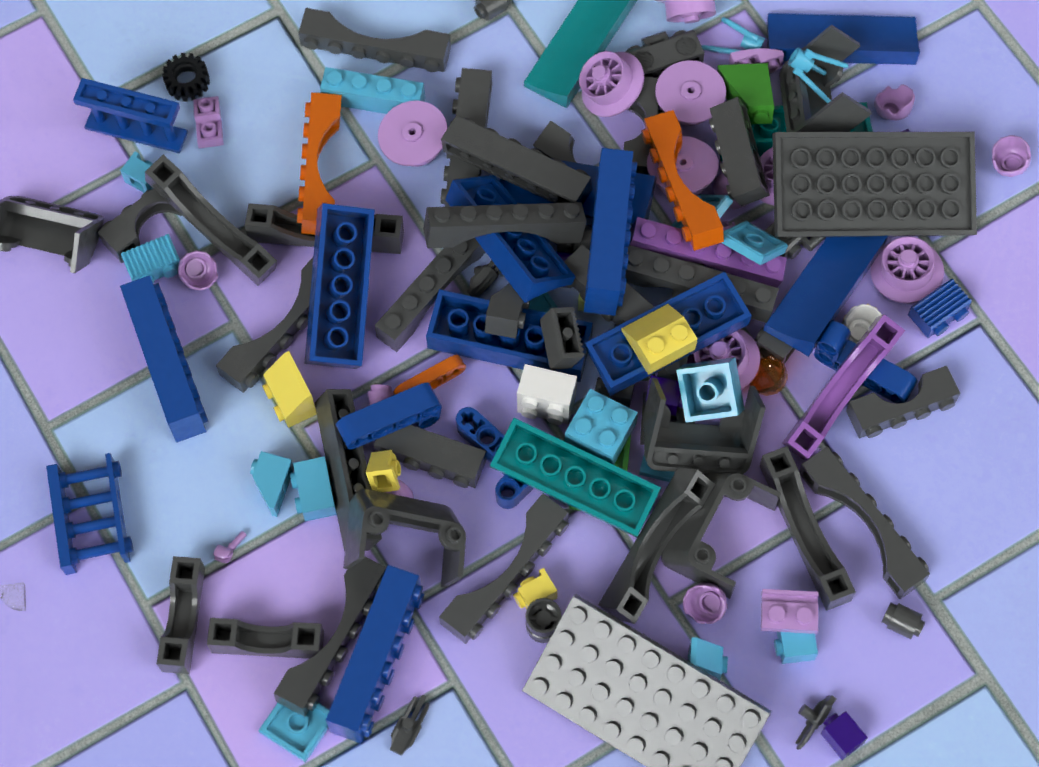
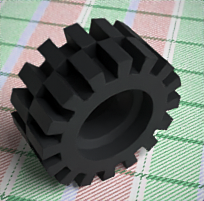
[162,53,210,102]

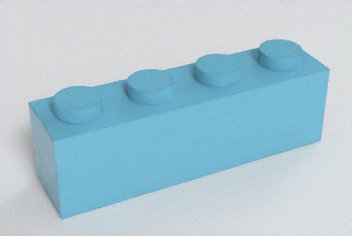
[320,67,425,114]

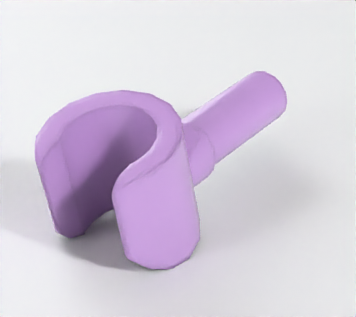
[213,531,247,563]

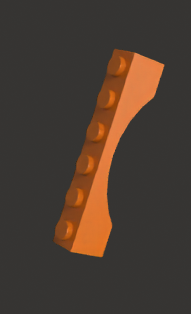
[297,92,342,235]
[642,110,724,251]

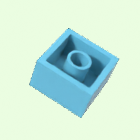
[676,357,745,423]
[565,389,638,465]

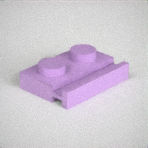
[761,589,818,634]

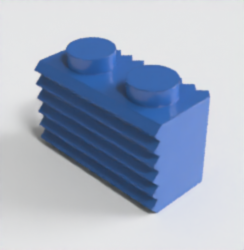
[908,279,972,338]

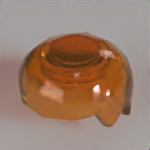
[749,355,788,396]

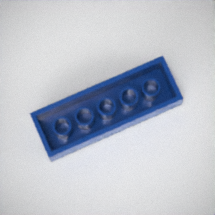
[584,148,637,316]
[304,203,375,369]
[120,275,208,443]
[426,289,593,382]
[325,565,425,744]

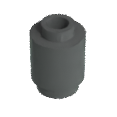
[474,0,512,21]
[882,603,925,639]

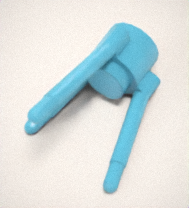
[701,17,765,54]
[788,47,849,104]

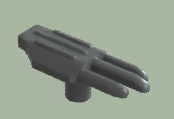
[467,260,501,298]
[390,695,429,756]
[796,696,836,750]

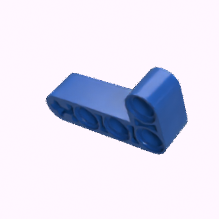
[814,321,918,404]
[336,383,442,449]
[456,407,534,509]

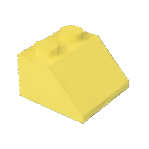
[621,304,698,375]
[262,351,317,428]

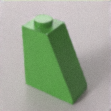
[717,63,774,124]

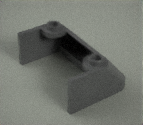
[779,25,872,132]
[0,196,104,273]
[643,378,766,474]
[661,472,781,599]
[343,489,466,588]

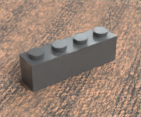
[709,97,770,207]
[564,245,654,326]
[374,425,486,488]

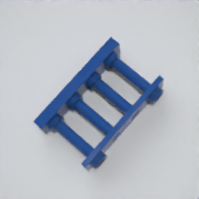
[73,78,188,153]
[46,453,133,575]

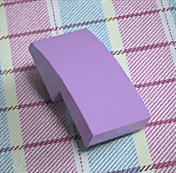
[728,48,784,73]
[193,96,224,149]

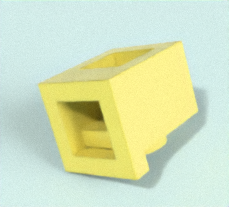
[366,450,401,492]
[513,568,557,610]

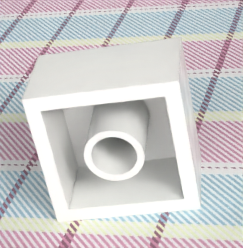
[517,364,577,425]

